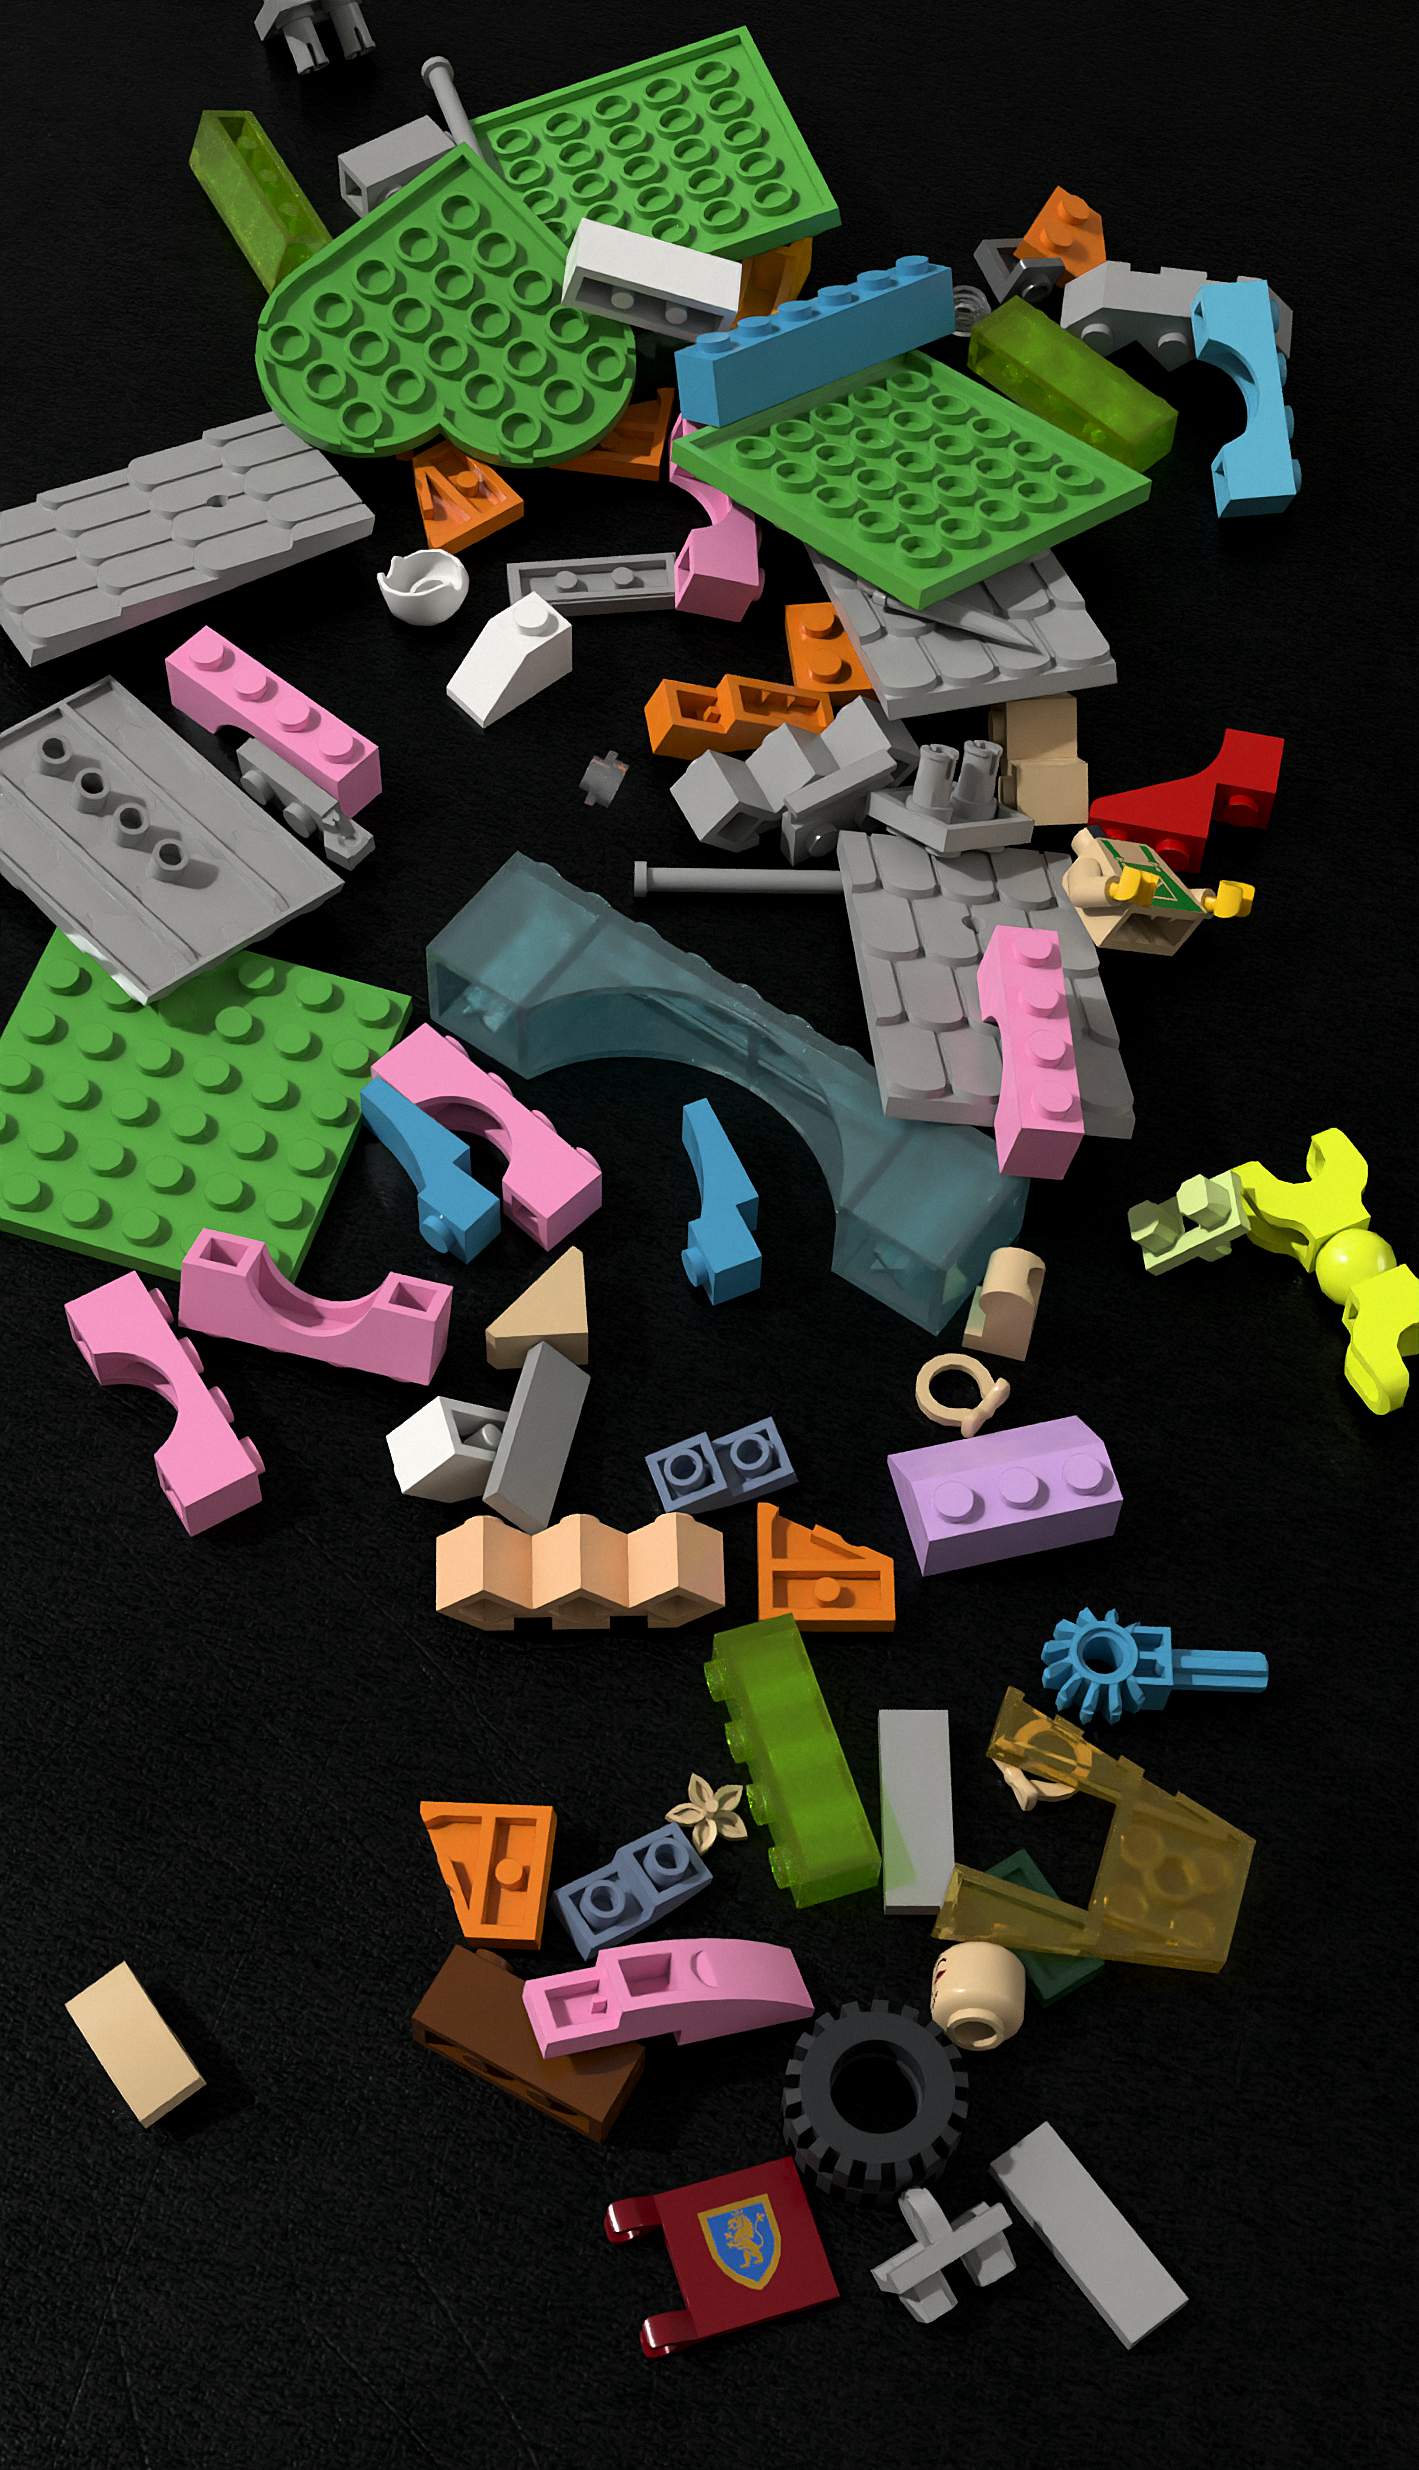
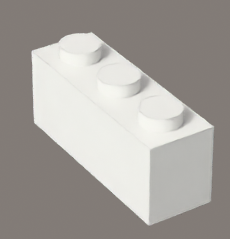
[561,217,742,343]

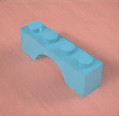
[1190,280,1301,518]

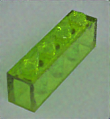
[189,110,333,296]
[967,295,1178,474]
[704,1612,882,1909]

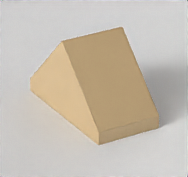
[485,1246,588,1369]

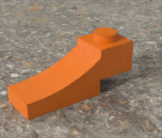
[644,674,835,761]

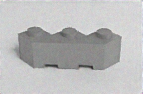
[1060,261,1293,372]
[670,695,921,853]

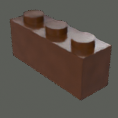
[411,1944,645,2145]

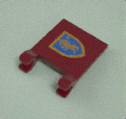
[604,2156,840,2360]

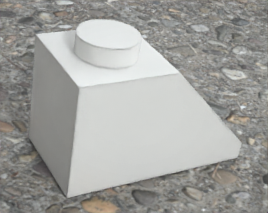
[447,591,572,728]
[386,1396,509,1503]

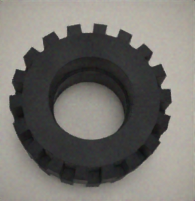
[781,1999,969,2206]

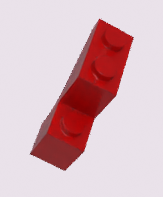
[1087,728,1284,874]

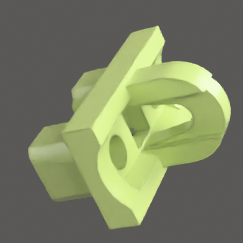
[1128,1170,1251,1276]

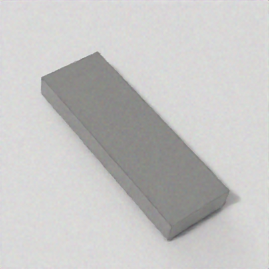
[507,552,677,617]
[482,1341,591,1536]
[878,1710,956,1915]
[988,2121,1189,2350]

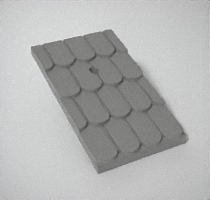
[0,411,375,668]
[802,541,1117,721]
[0,675,345,1006]
[836,830,1136,1139]

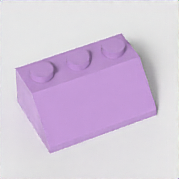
[887,1416,1123,1577]

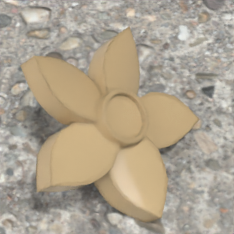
[665,1773,747,1857]

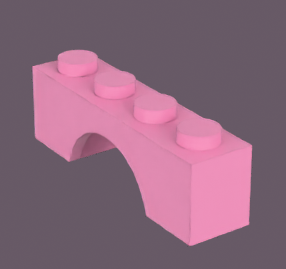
[668,413,765,623]
[165,625,382,818]
[977,925,1085,1180]
[371,1023,602,1251]
[178,1228,453,1386]
[64,1271,265,1537]

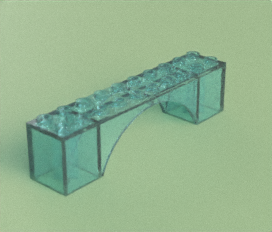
[426,851,1031,1337]

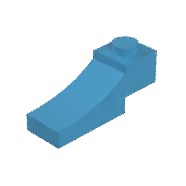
[360,1076,501,1265]
[681,1098,762,1306]

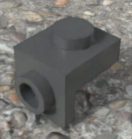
[973,238,1066,304]

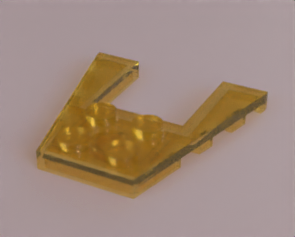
[931,1686,1256,1973]

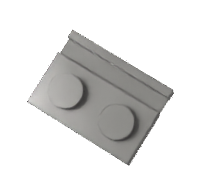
[780,748,897,866]

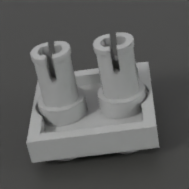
[254,0,376,75]
[864,740,1035,858]

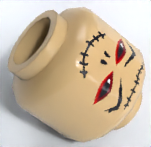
[930,1938,1026,2051]

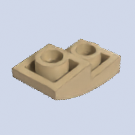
[65,1961,207,2128]

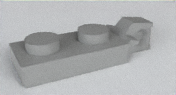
[236,738,375,871]

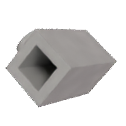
[338,115,456,219]

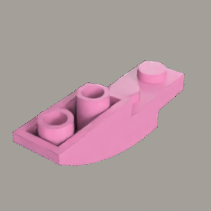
[522,1938,815,2059]

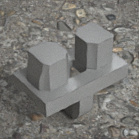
[871,2184,1016,2323]

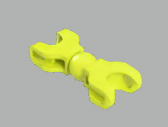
[1230,1128,1419,1415]

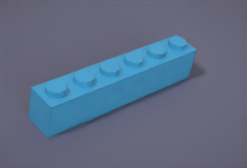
[674,256,956,427]

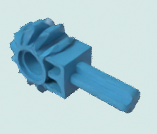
[1041,1607,1269,1726]

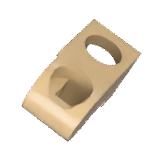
[962,1247,1046,1361]

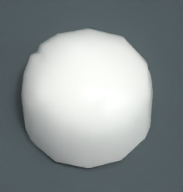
[377,549,469,626]

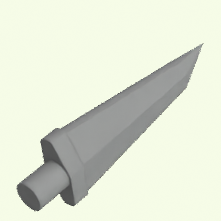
[857,577,1034,647]

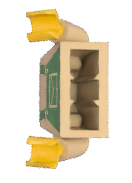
[1062,825,1255,956]

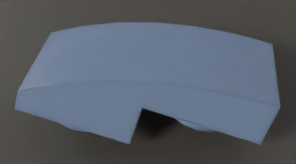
[645,1416,799,1515]
[548,1821,713,1961]

